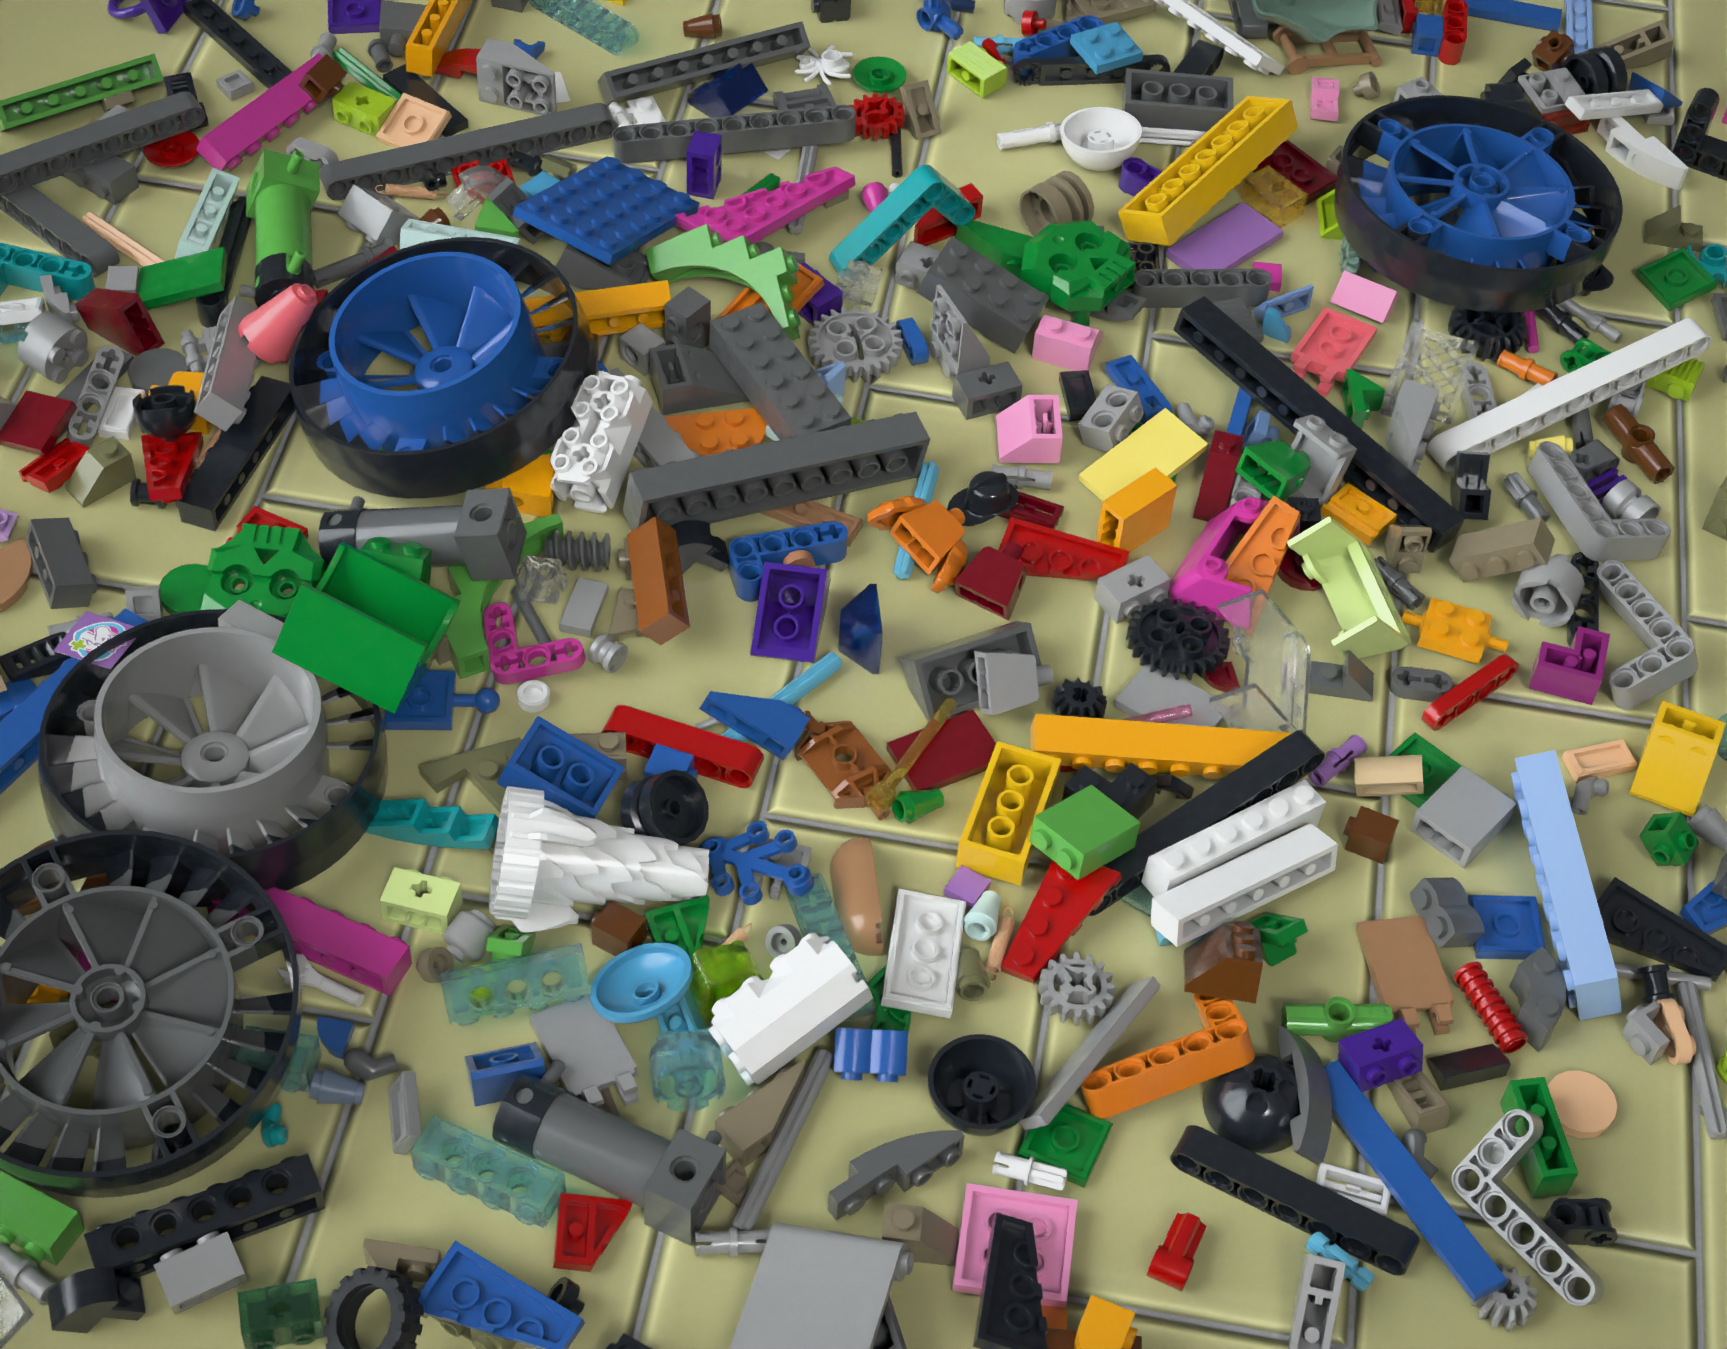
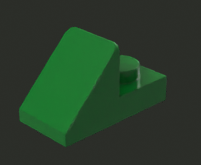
[1341,369,1385,429]
[1248,912,1308,966]

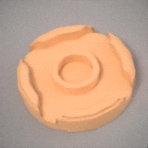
[1548,1070,1618,1139]

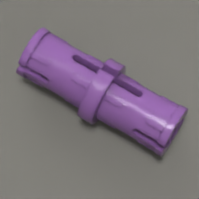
[1309,735,1367,787]

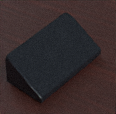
[1427,1044,1511,1091]

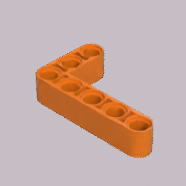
[1080,993,1255,1119]

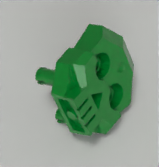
[1020,220,1136,326]
[201,523,328,618]

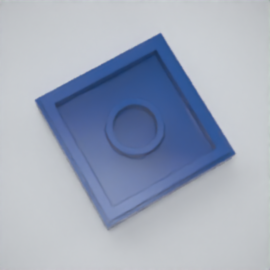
[1468,895,1546,960]

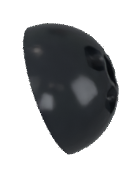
[928,1034,1037,1136]
[1203,1052,1301,1154]

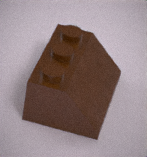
[1183,921,1263,1003]

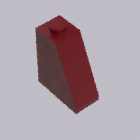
[75,288,165,357]

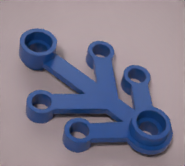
[698,821,814,905]

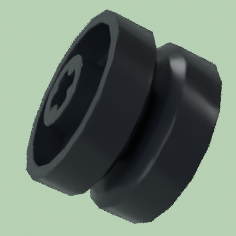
[1562,45,1628,95]
[620,769,709,845]

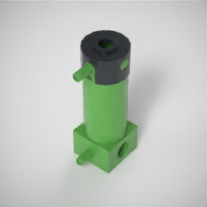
[246,149,320,308]

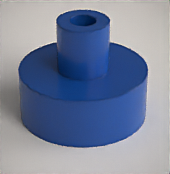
[232,0,260,20]

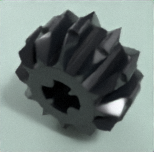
[1051,677,1107,719]

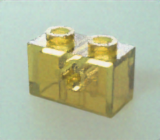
[1241,165,1308,228]

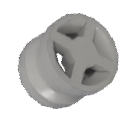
[588,633,628,673]

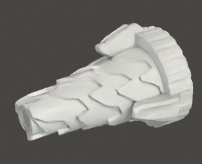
[489,786,709,933]

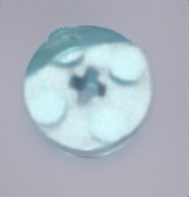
[649,1029,726,1112]

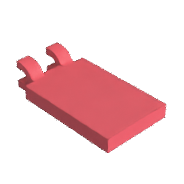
[1290,307,1377,397]

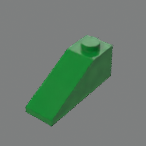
[956,220,1032,279]

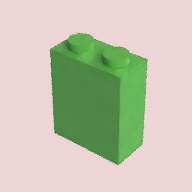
[1029,785,1141,880]

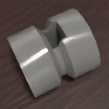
[1602,479,1661,519]

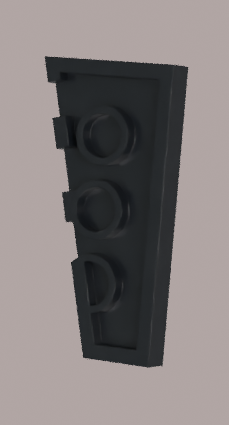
[1597,877,1727,982]
[973,1212,1050,1349]

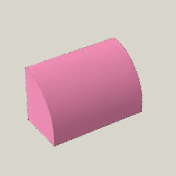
[1330,270,1399,323]

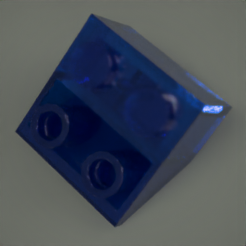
[687,62,769,117]

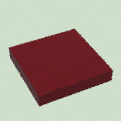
[0,390,78,456]

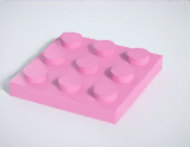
[952,1183,1078,1308]

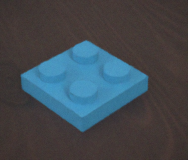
[1070,22,1143,74]

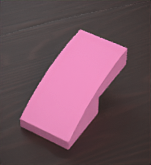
[1310,76,1340,122]

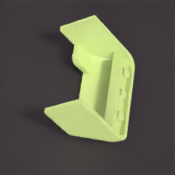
[1287,516,1411,659]

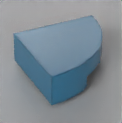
[1262,307,1291,343]

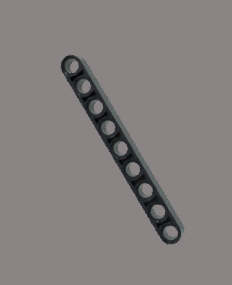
[1089,730,1325,916]

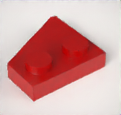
[553,1193,632,1272]

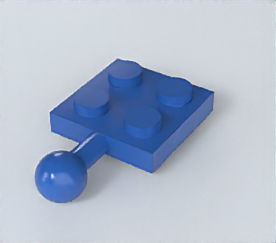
[384,670,500,730]

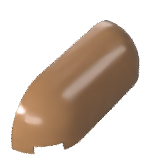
[830,836,883,956]

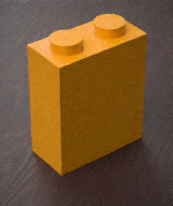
[1096,467,1177,553]

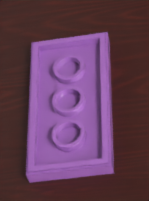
[1166,202,1284,269]

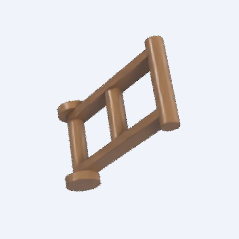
[1273,26,1382,75]

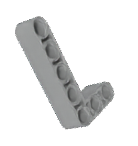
[1528,441,1671,562]
[1597,560,1698,709]
[1451,1109,1604,1306]

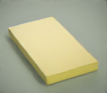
[1079,408,1208,501]

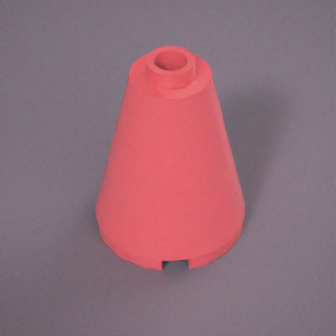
[238,283,317,364]

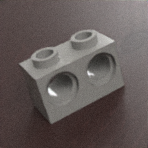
[1078,384,1144,452]

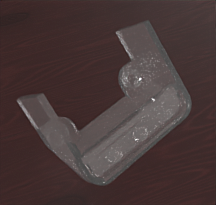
[1209,589,1311,733]

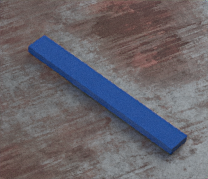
[1324,1060,1507,1302]

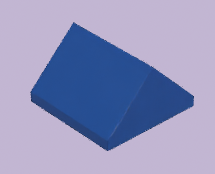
[465,1042,545,1107]

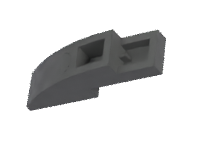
[827,1130,965,1221]

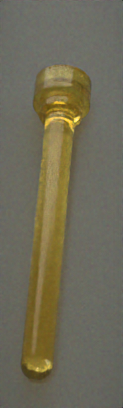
[865,698,957,812]

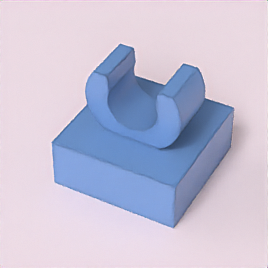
[1242,410,1280,449]

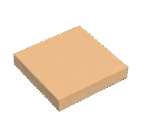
[376,93,452,148]

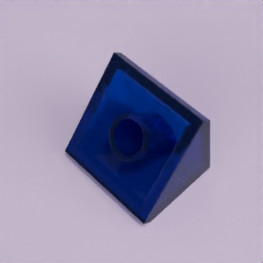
[838,584,883,674]

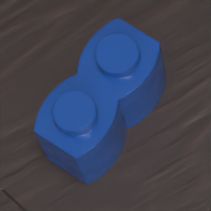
[834,1028,908,1083]

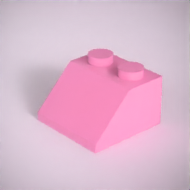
[1032,315,1104,371]

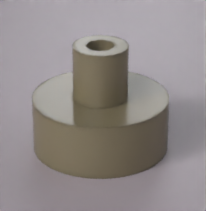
[1353,71,1380,100]
[416,947,454,983]

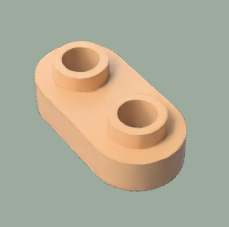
[1653,998,1696,1065]

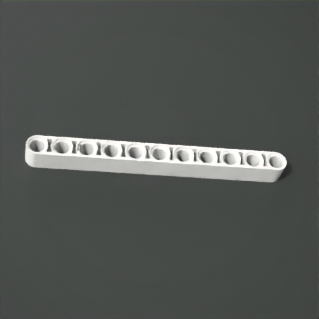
[1427,318,1712,472]

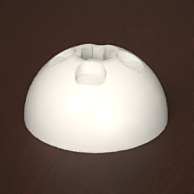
[1060,107,1142,171]

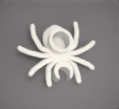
[795,45,853,86]

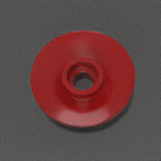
[143,131,200,167]

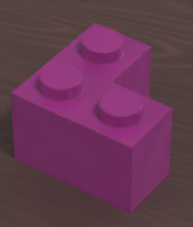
[1529,626,1610,705]

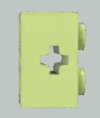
[380,867,463,934]

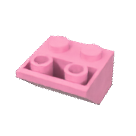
[996,395,1063,463]

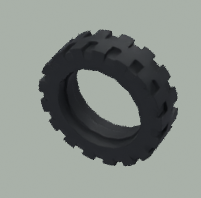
[323,1266,424,1349]

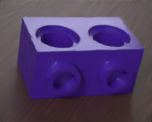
[686,131,722,200]

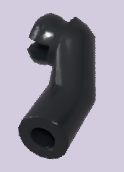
[422,168,447,191]

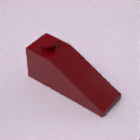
[1193,430,1245,522]

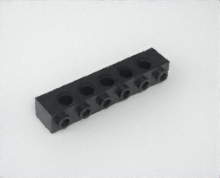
[84,1153,325,1278]

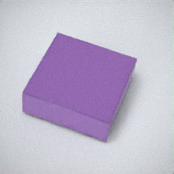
[944,865,991,910]

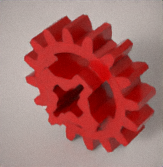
[849,93,905,141]

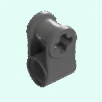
[1569,439,1620,483]

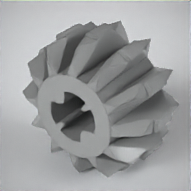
[1472,1263,1538,1332]

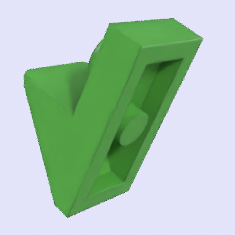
[486,925,536,977]

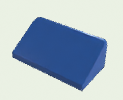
[1628,72,1683,109]

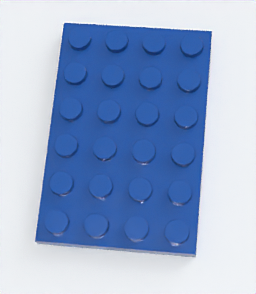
[513,156,700,265]

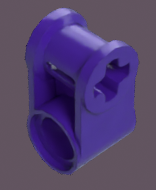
[1118,157,1162,196]

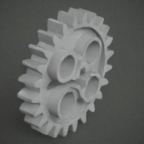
[808,306,903,382]

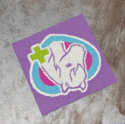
[53,611,135,669]

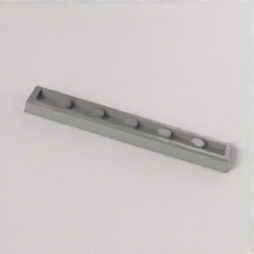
[1019,976,1161,1130]

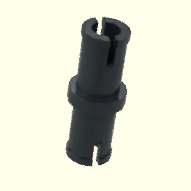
[1535,305,1590,345]

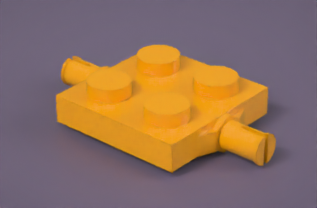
[1402,597,1509,664]

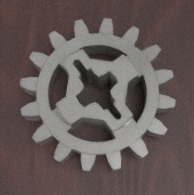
[1038,952,1115,1026]

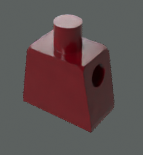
[955,541,1026,621]

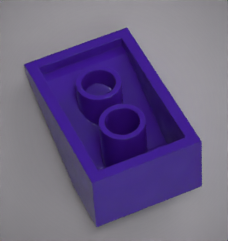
[750,562,831,663]

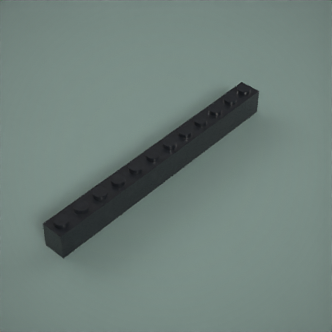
[1173,296,1466,553]

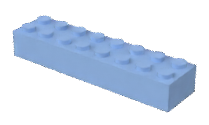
[1511,750,1622,1021]

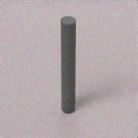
[511,586,557,661]

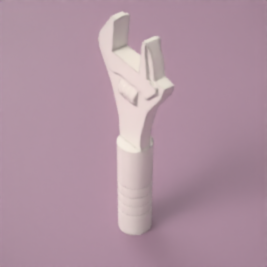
[277,954,364,1007]

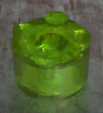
[688,941,763,1022]

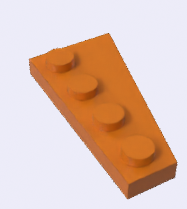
[1225,496,1301,633]

